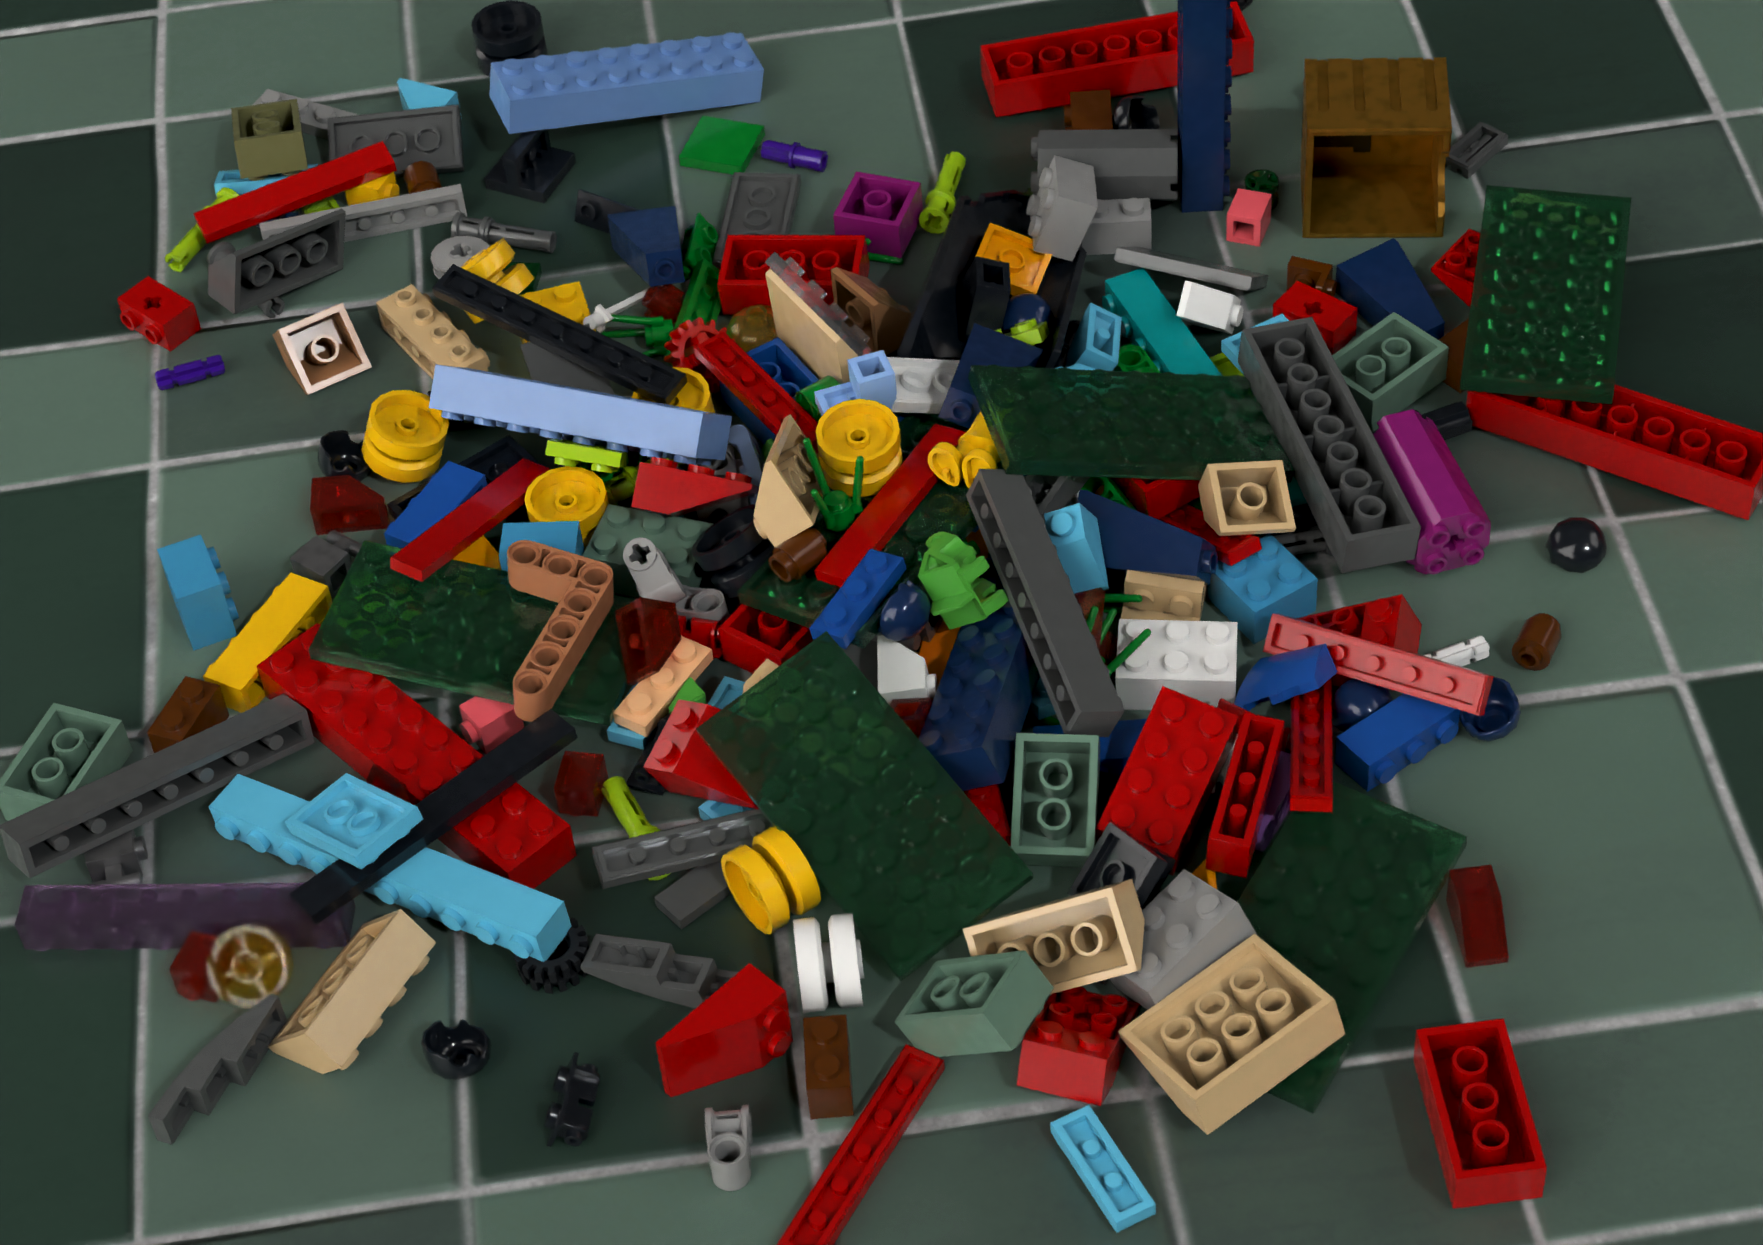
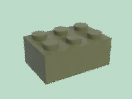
[231,99,308,181]

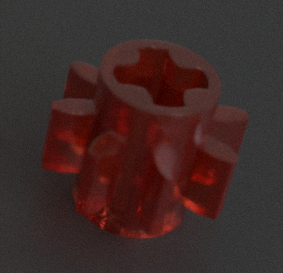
[642,284,684,324]

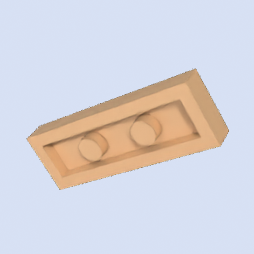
[613,635,714,738]

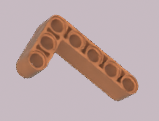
[507,540,614,722]

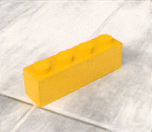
[203,572,334,713]

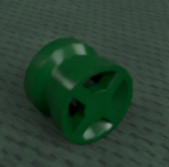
[1244,169,1279,210]

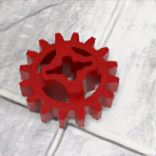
[664,317,736,394]

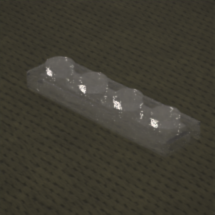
[765,252,873,356]

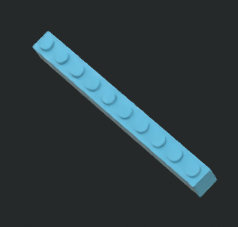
[208,774,572,962]

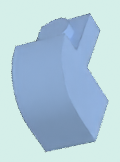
[814,350,897,416]

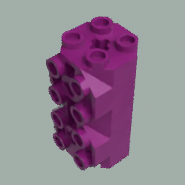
[1373,409,1491,574]

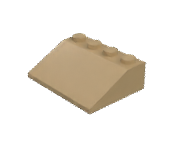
[765,269,858,384]
[1118,934,1345,1135]

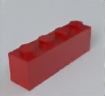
[1205,712,1285,878]

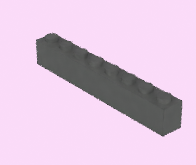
[966,469,1124,737]
[0,693,315,878]

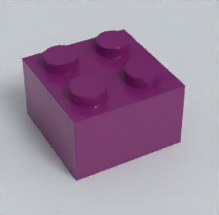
[833,171,923,258]

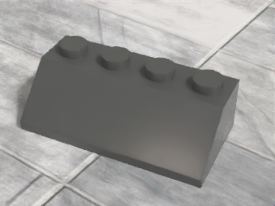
[208,208,346,314]

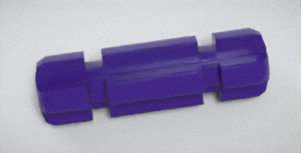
[155,355,225,390]

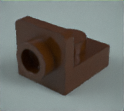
[1287,256,1337,297]

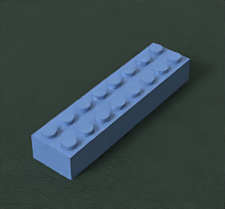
[489,33,764,134]
[428,364,732,466]

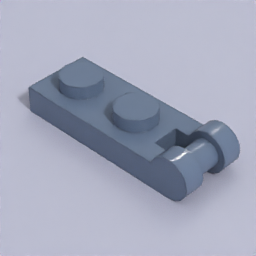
[728,424,766,505]

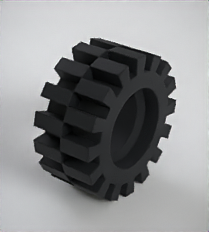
[513,917,590,993]

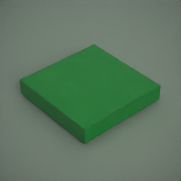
[679,115,765,175]

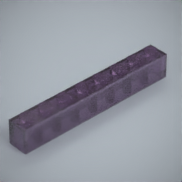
[15,883,356,951]

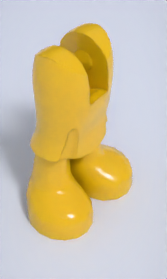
[928,403,1024,488]

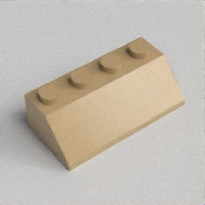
[753,414,823,547]
[963,879,1145,995]
[268,909,436,1074]

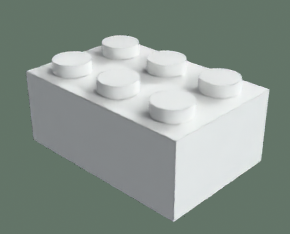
[1115,619,1238,710]

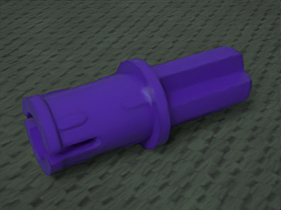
[761,140,828,172]

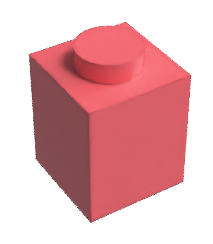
[1226,188,1272,247]
[459,683,525,754]

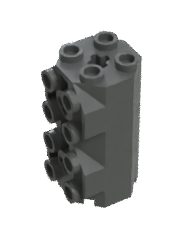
[1031,129,1178,203]

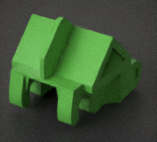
[918,531,1009,630]

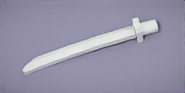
[583,284,670,333]

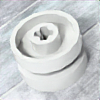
[793,913,864,1013]

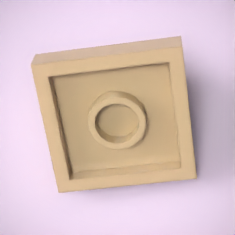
[1117,569,1207,639]

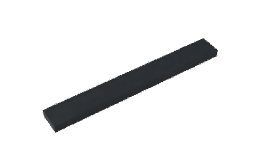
[432,264,687,405]
[289,709,578,925]

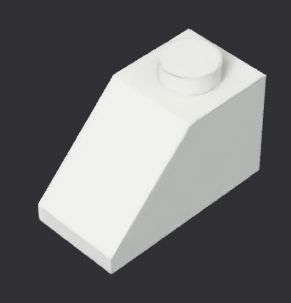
[1176,280,1244,334]
[877,635,938,721]

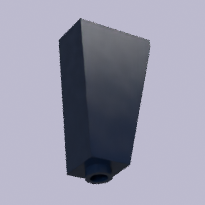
[608,206,685,287]
[1336,238,1445,340]
[938,323,1043,429]
[1077,490,1218,585]

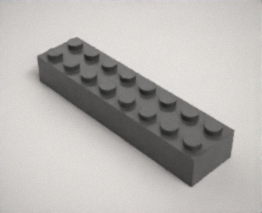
[1238,317,1421,573]

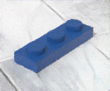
[809,549,907,649]

